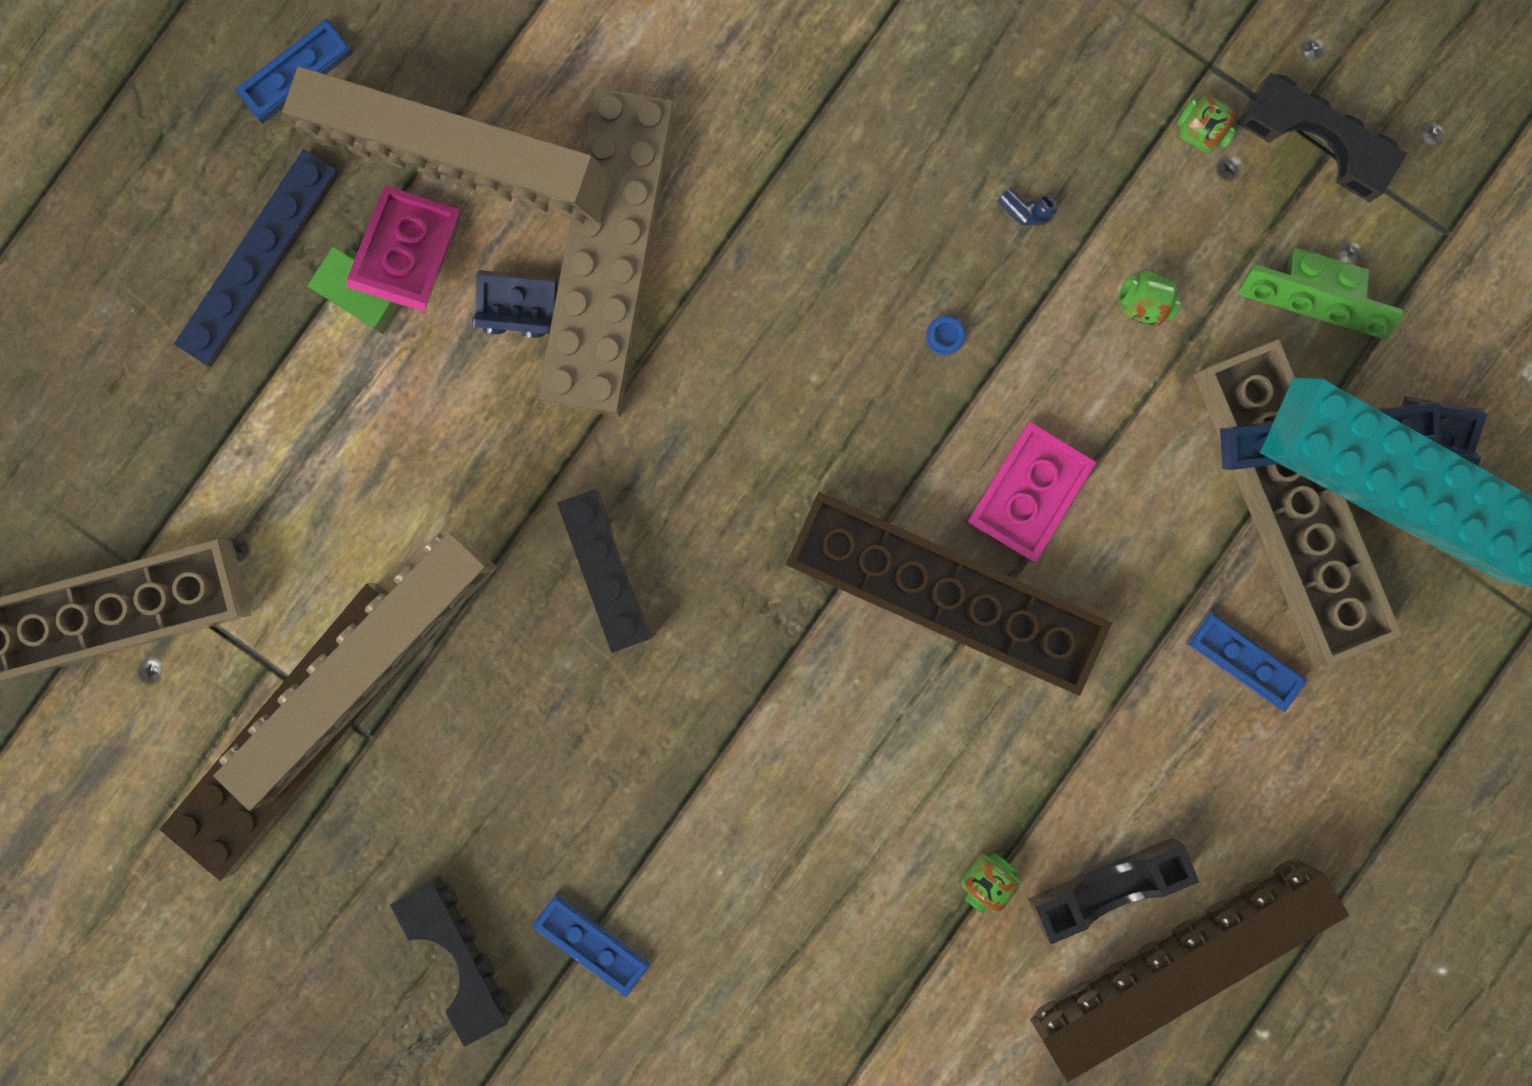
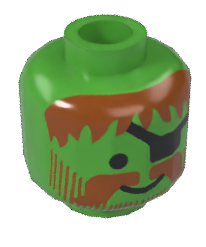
[1176,94,1238,153]
[1118,269,1181,327]
[961,852,1020,913]

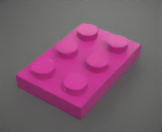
[347,185,460,312]
[966,421,1097,563]

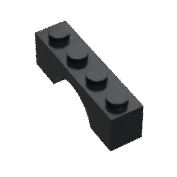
[1236,72,1407,203]
[557,489,652,653]
[1028,837,1200,945]
[390,876,513,1047]

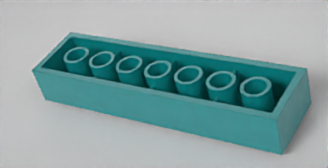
[1260,378,1532,588]

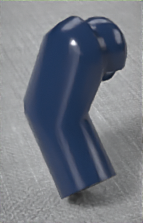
[997,187,1057,226]

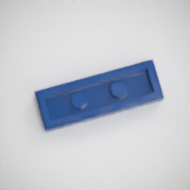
[235,18,354,123]
[1185,612,1307,712]
[532,893,651,997]

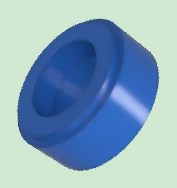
[925,315,966,356]

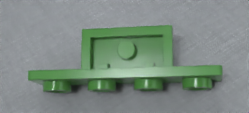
[1238,247,1403,339]

